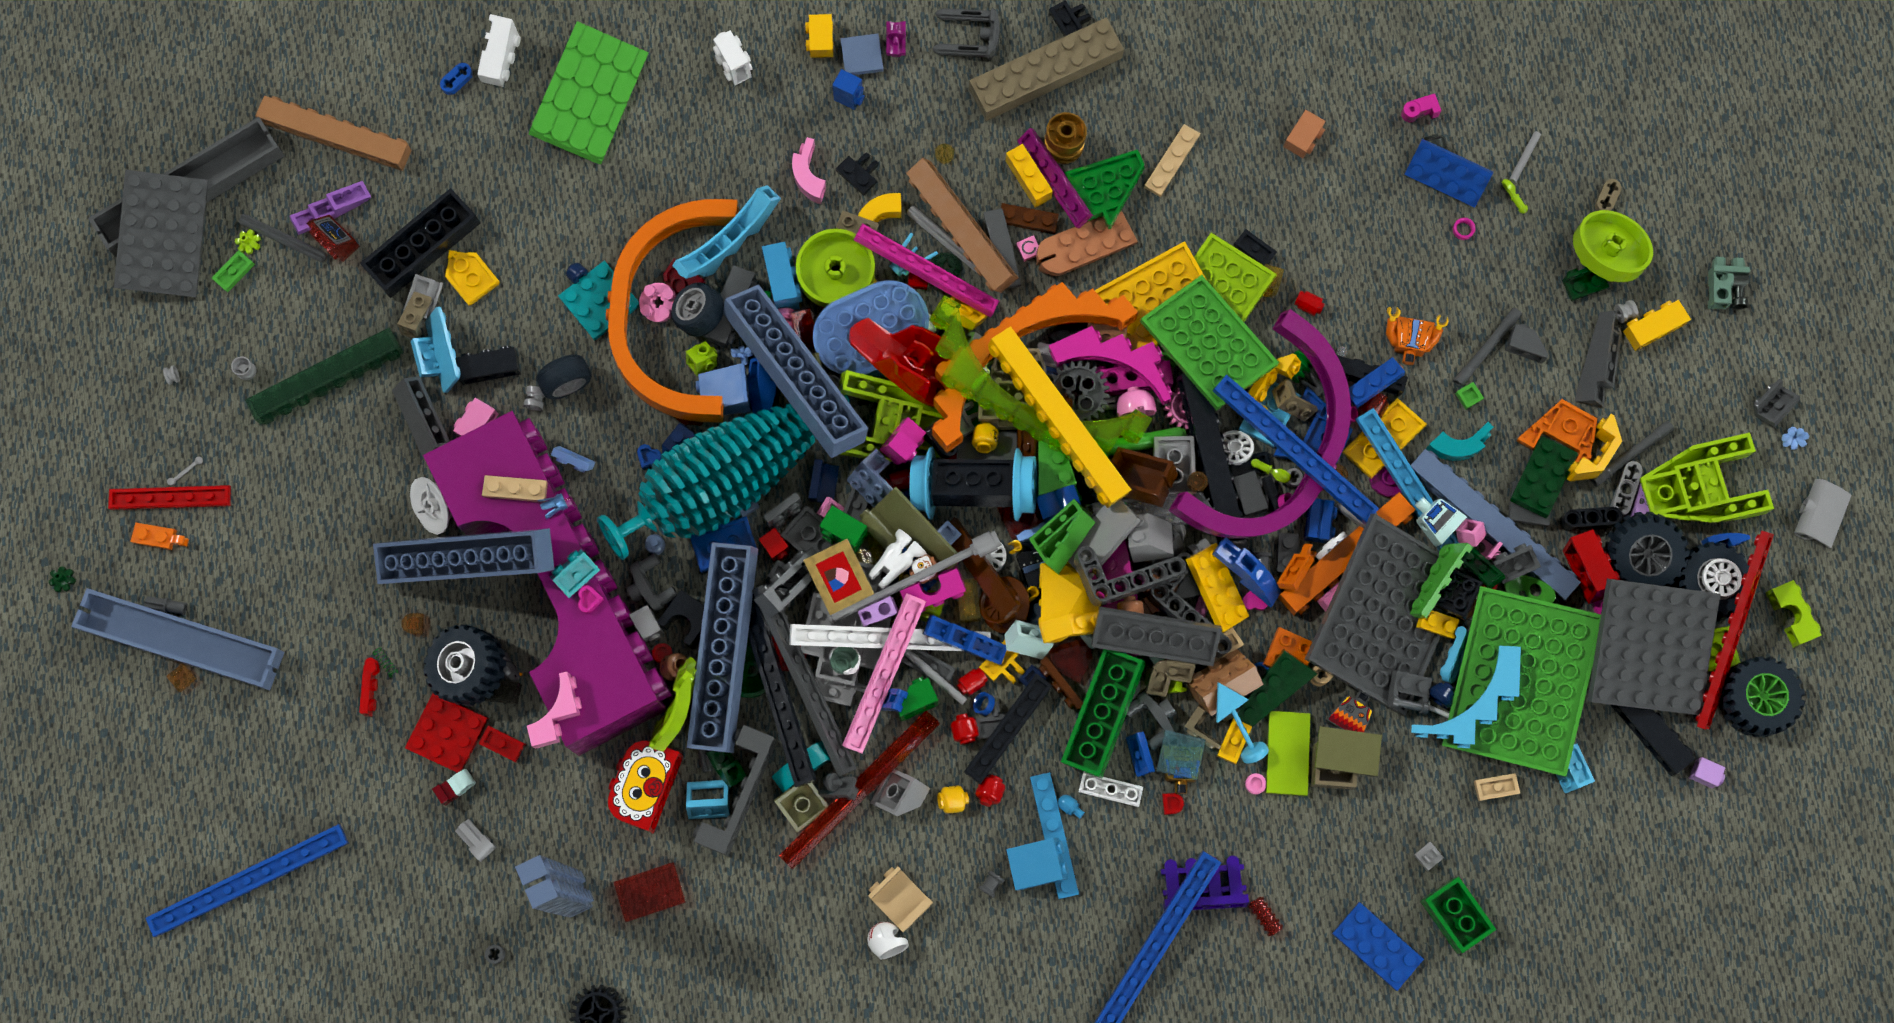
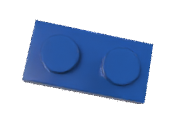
[1126,731,1155,777]

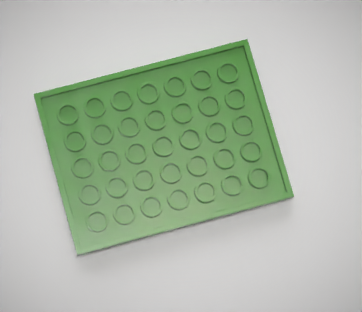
[1442,586,1601,777]

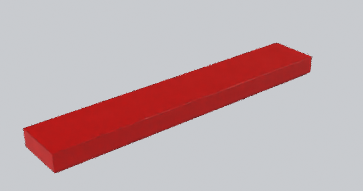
[108,485,231,510]

